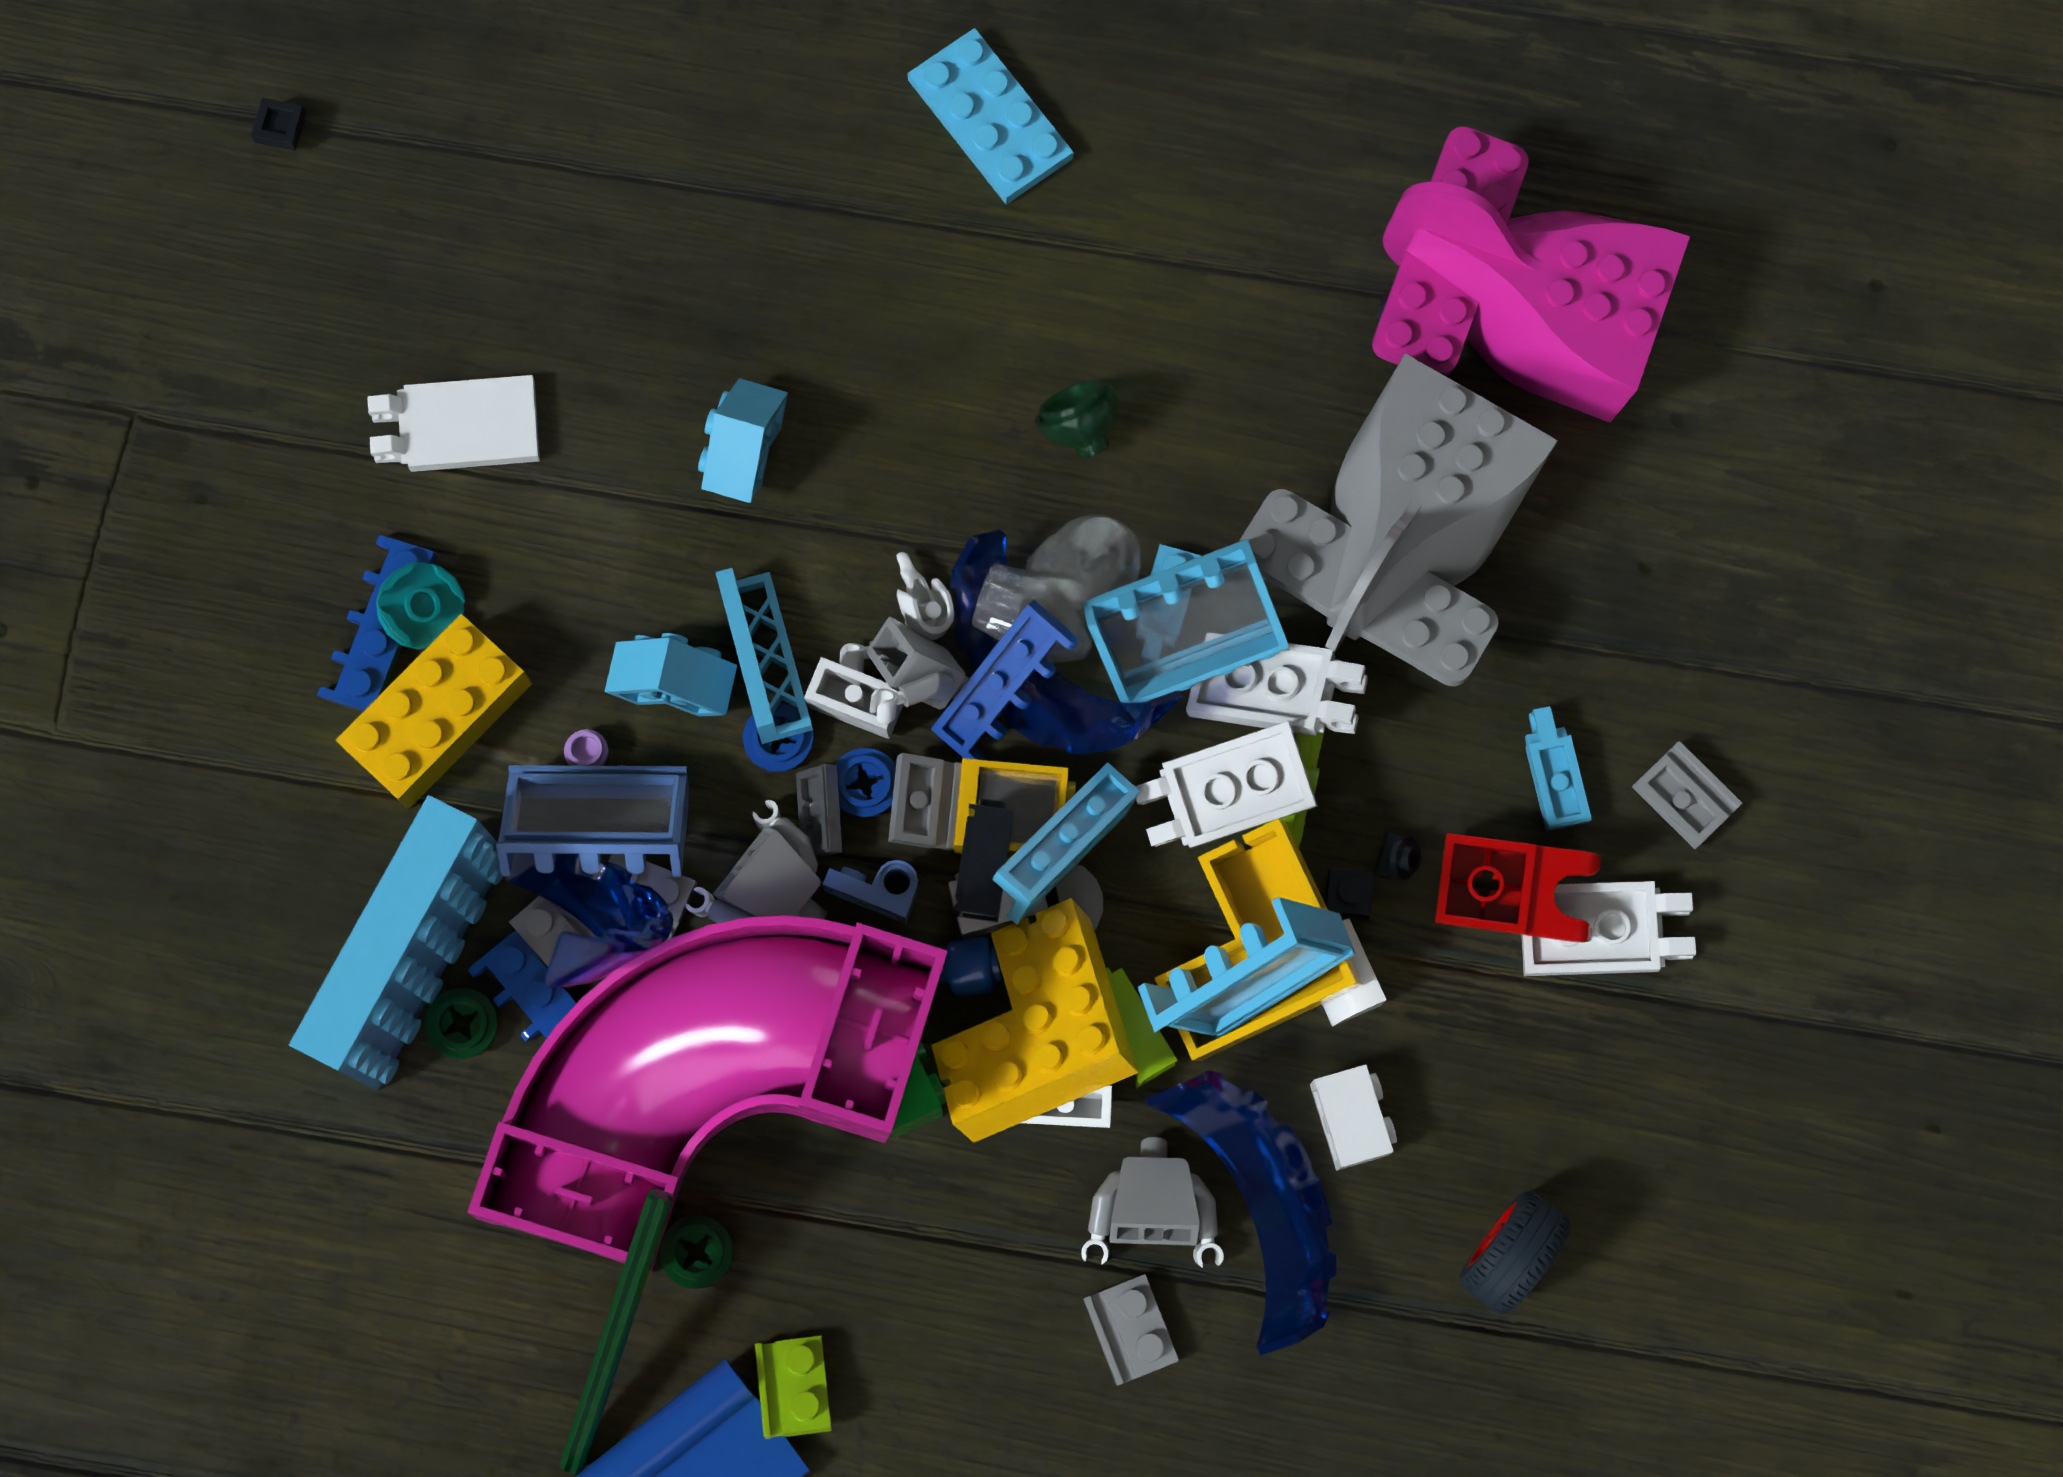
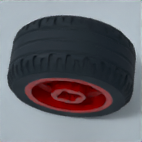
[1460,1191,1571,1314]

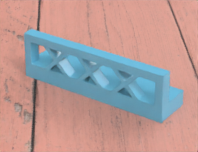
[715,568,813,744]
[992,762,1141,925]

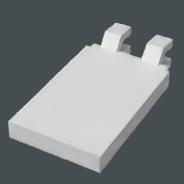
[368,375,540,472]
[1186,631,1368,736]
[1135,721,1318,848]
[1521,881,1696,976]

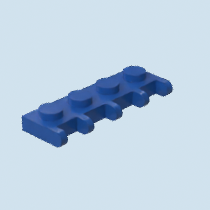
[317,535,437,712]
[931,600,1079,760]
[468,930,577,1043]

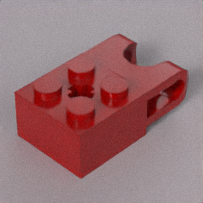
[1435,833,1602,943]

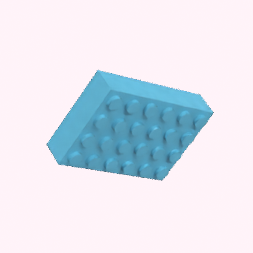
[289,795,503,1091]

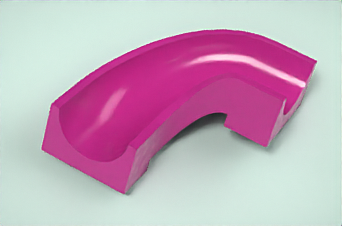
[468,915,948,1274]

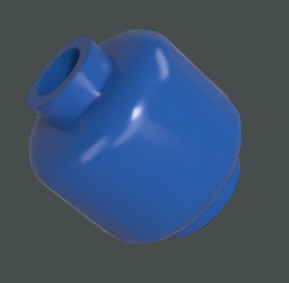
[939,936,1004,997]

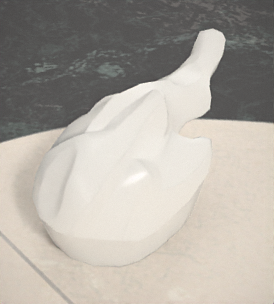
[896,552,954,640]

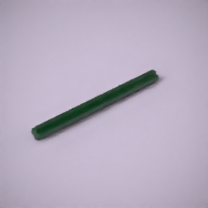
[559,1188,673,1475]

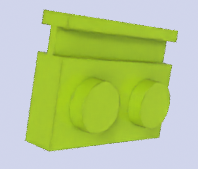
[755,1336,832,1440]

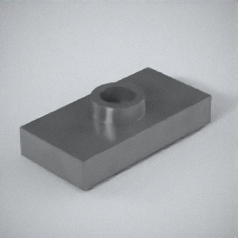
[796,764,842,859]

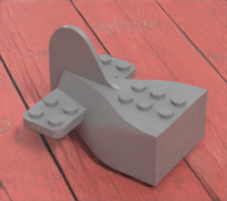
[1239,353,1558,686]

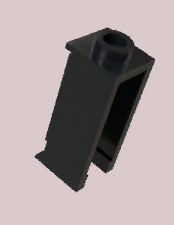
[953,799,1014,923]

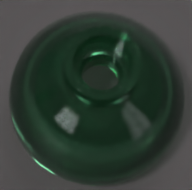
[1034,380,1118,458]

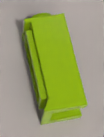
[1106,968,1178,1088]

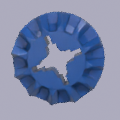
[743,703,813,772]
[835,748,896,818]

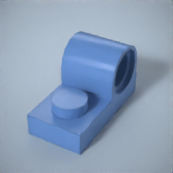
[823,860,919,925]

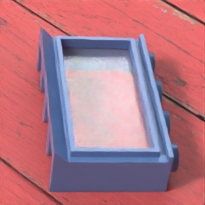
[495,765,690,877]

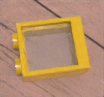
[954,758,1076,858]

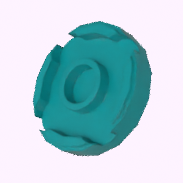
[376,562,465,650]

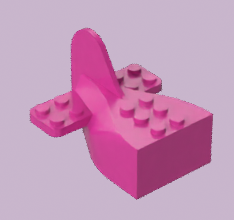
[1372,126,1690,423]

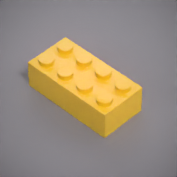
[335,614,532,810]

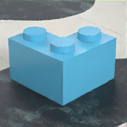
[698,378,788,503]
[604,633,737,717]

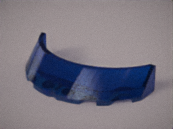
[950,529,1183,754]
[505,830,674,986]
[1145,1070,1337,1356]

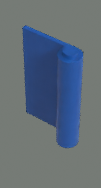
[575,1358,810,1477]

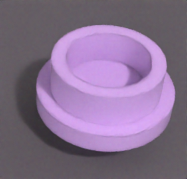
[564,729,609,766]

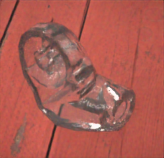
[972,515,1141,664]

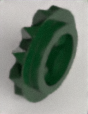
[425,988,499,1061]
[660,1215,733,1289]

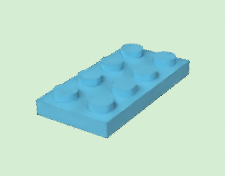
[908,28,1074,205]

